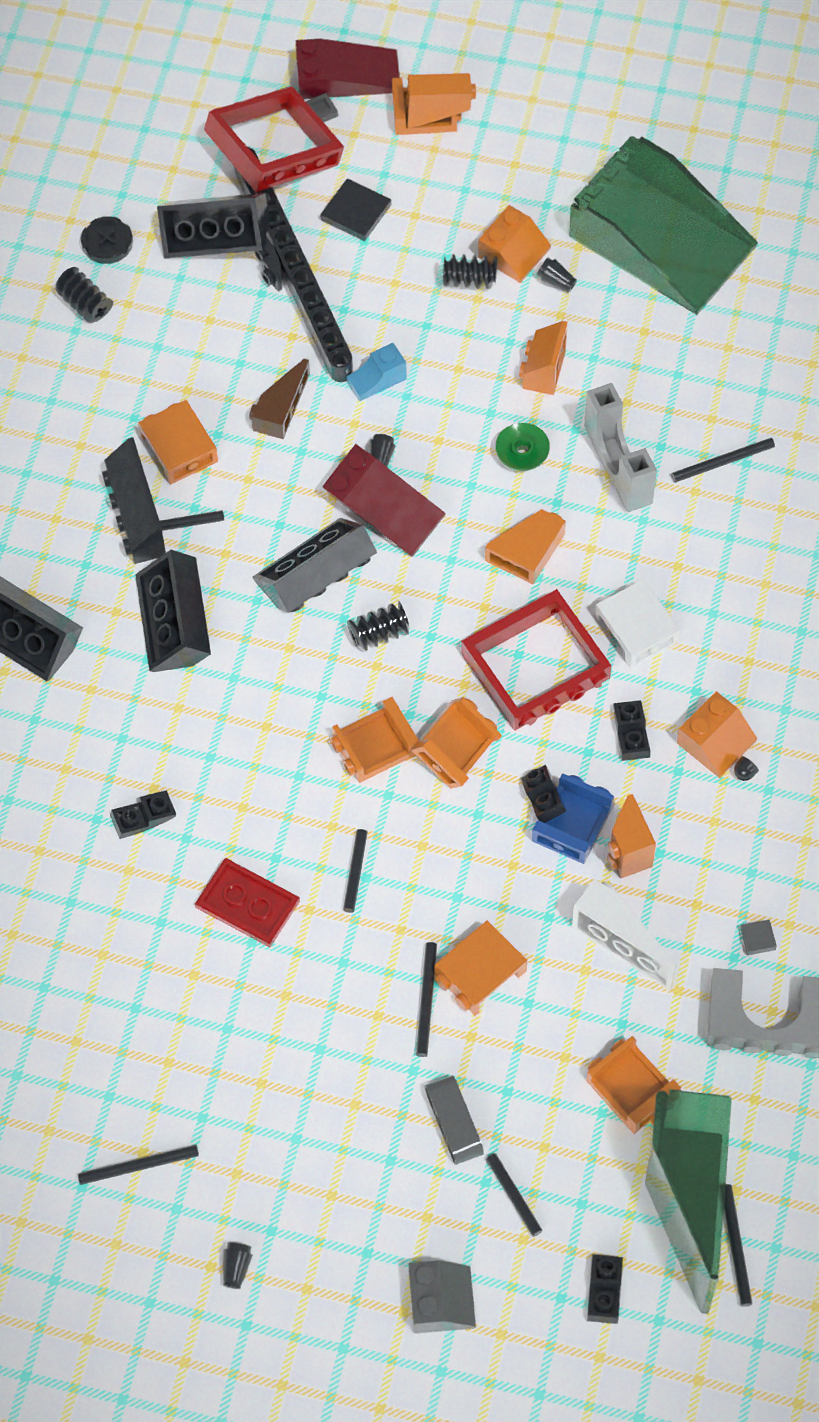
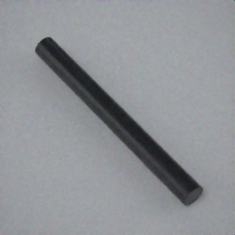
[671,437,775,483]
[416,942,437,1057]
[78,1144,199,1185]
[720,1184,753,1307]

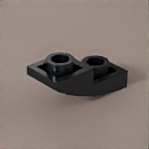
[254,237,283,292]
[613,700,651,761]
[521,764,567,823]
[110,790,177,839]
[587,1254,623,1324]

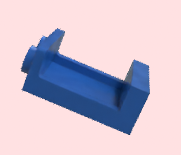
[532,773,614,864]

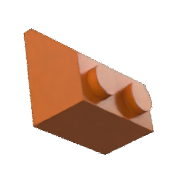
[478,205,551,283]
[519,321,568,395]
[677,691,757,778]
[607,794,656,879]

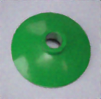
[495,423,550,471]

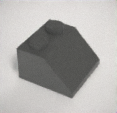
[408,1260,476,1334]

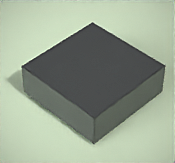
[306,93,338,122]
[740,920,777,956]

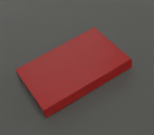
[195,857,300,948]

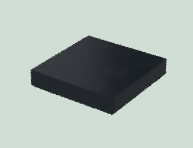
[320,178,392,242]

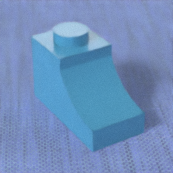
[347,342,407,402]

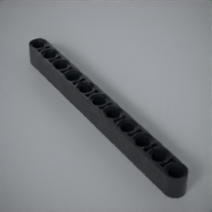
[234,146,353,383]

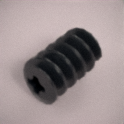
[443,253,498,290]
[55,267,113,323]
[347,601,409,652]

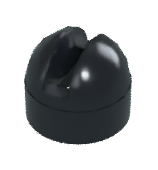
[734,756,759,781]

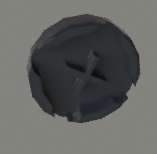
[80,216,134,264]

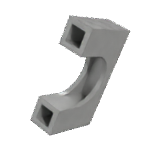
[584,382,657,513]
[707,968,819,1059]

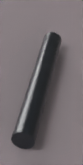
[159,510,225,531]
[343,829,368,913]
[486,1153,543,1237]

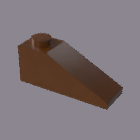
[249,358,310,440]

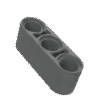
[424,1075,484,1165]

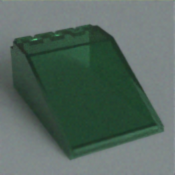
[569,136,758,316]
[645,1089,732,1314]

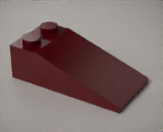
[295,38,400,100]
[322,443,446,557]

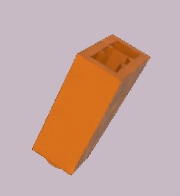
[406,73,476,128]
[485,509,566,584]

